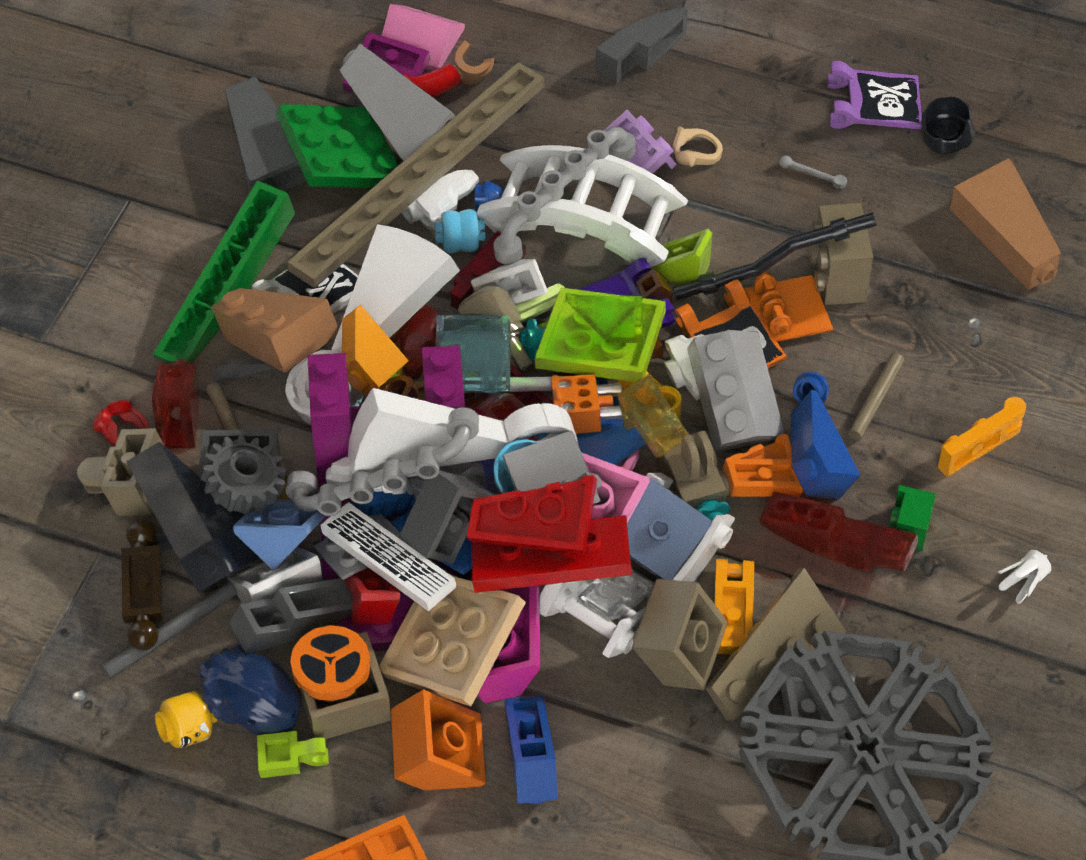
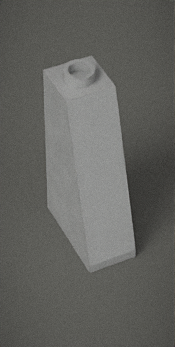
[339,44,455,161]

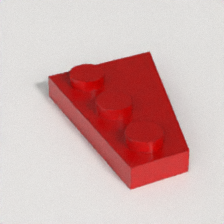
[467,474,597,555]

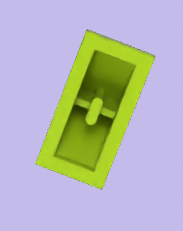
[648,229,713,284]

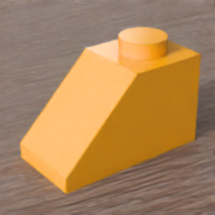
[342,304,408,397]

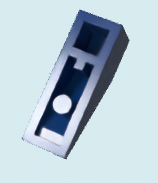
[791,390,861,499]
[504,695,558,804]

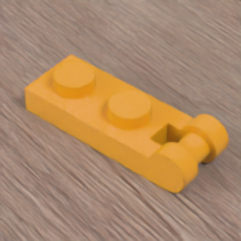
[938,397,1026,477]
[714,559,754,655]

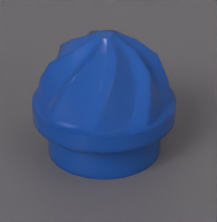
[475,181,504,212]
[793,371,829,403]

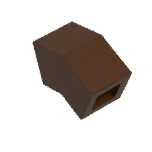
[636,269,673,304]

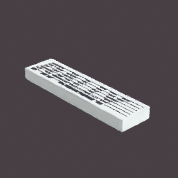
[320,502,457,611]

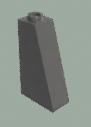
[225,76,306,193]

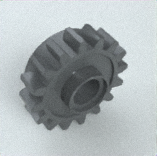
[200,435,286,514]

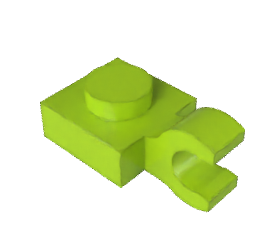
[257,731,329,778]

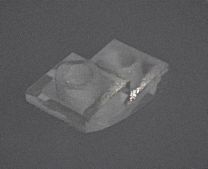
[577,571,652,622]

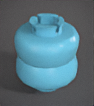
[434,209,485,254]

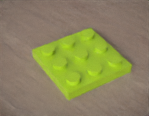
[535,287,666,383]

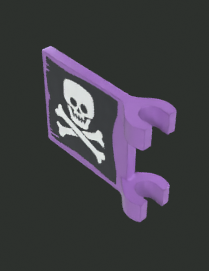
[827,61,922,129]

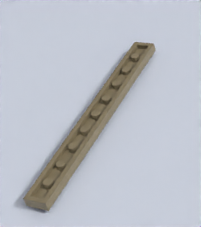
[287,62,544,288]

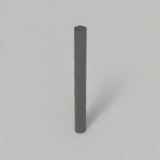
[101,582,237,679]

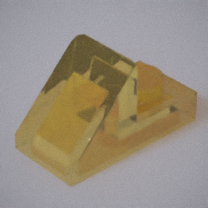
[617,374,689,458]

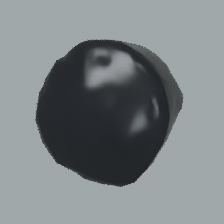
[921,97,976,154]

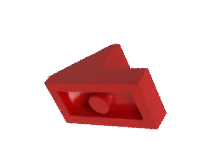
[345,568,400,625]

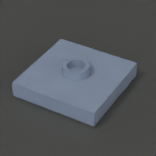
[627,478,713,580]

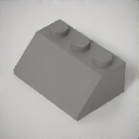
[687,330,785,453]

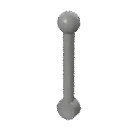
[779,156,847,190]

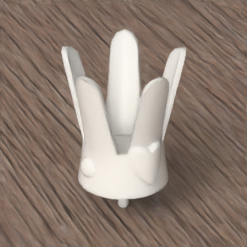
[998,550,1051,604]

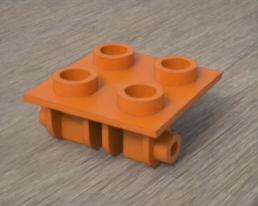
[744,271,833,342]

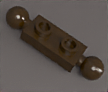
[121,519,163,651]

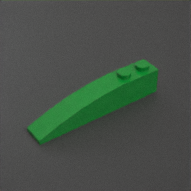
[153,181,295,370]

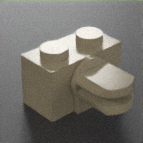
[77,428,164,516]
[657,431,730,509]

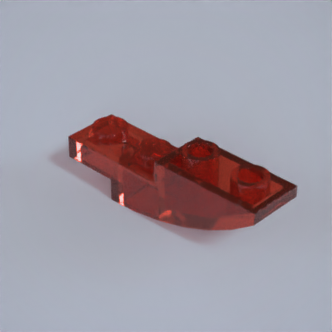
[759,491,918,573]

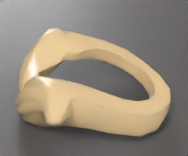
[673,126,723,167]

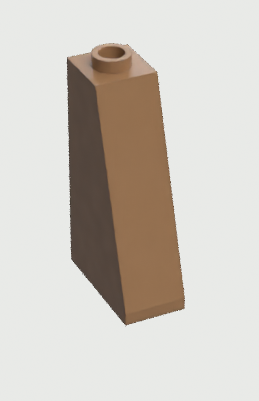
[950,158,1061,290]

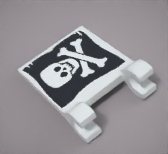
[252,264,358,314]

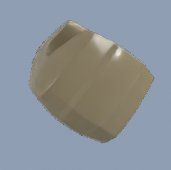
[458,285,533,372]

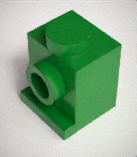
[889,485,936,551]

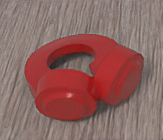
[92,400,149,447]

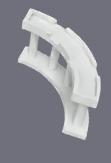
[476,145,688,267]
[540,473,735,658]

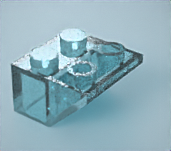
[436,315,510,394]

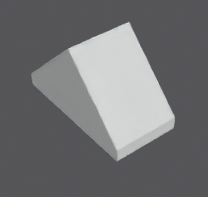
[471,259,548,304]

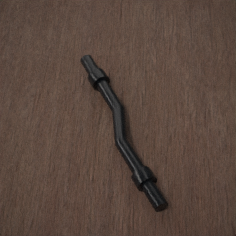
[673,212,877,300]

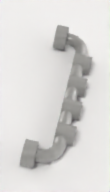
[494,127,636,264]
[286,408,479,516]

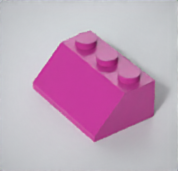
[468,580,540,704]

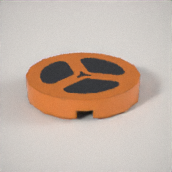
[290,625,371,701]

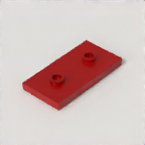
[472,515,632,593]

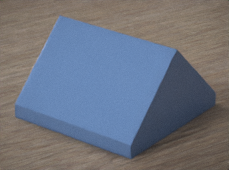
[233,499,326,570]

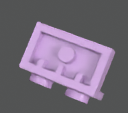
[603,109,677,174]

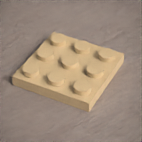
[379,575,526,707]

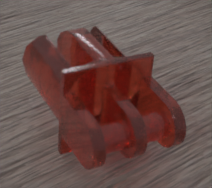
[400,305,442,379]

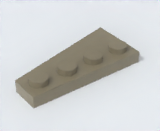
[705,567,846,721]

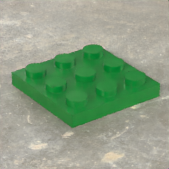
[276,104,399,188]

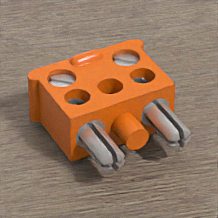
[551,374,626,434]

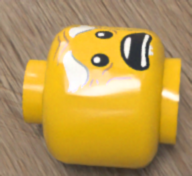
[155,691,217,748]

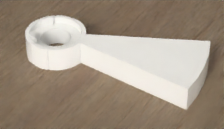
[285,224,460,425]
[348,388,579,475]

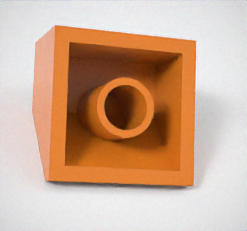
[391,689,486,791]

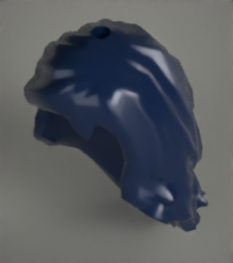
[199,645,302,735]

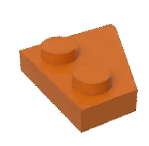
[722,434,803,497]

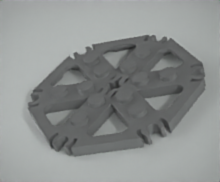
[738,631,994,860]

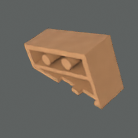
[211,288,339,373]

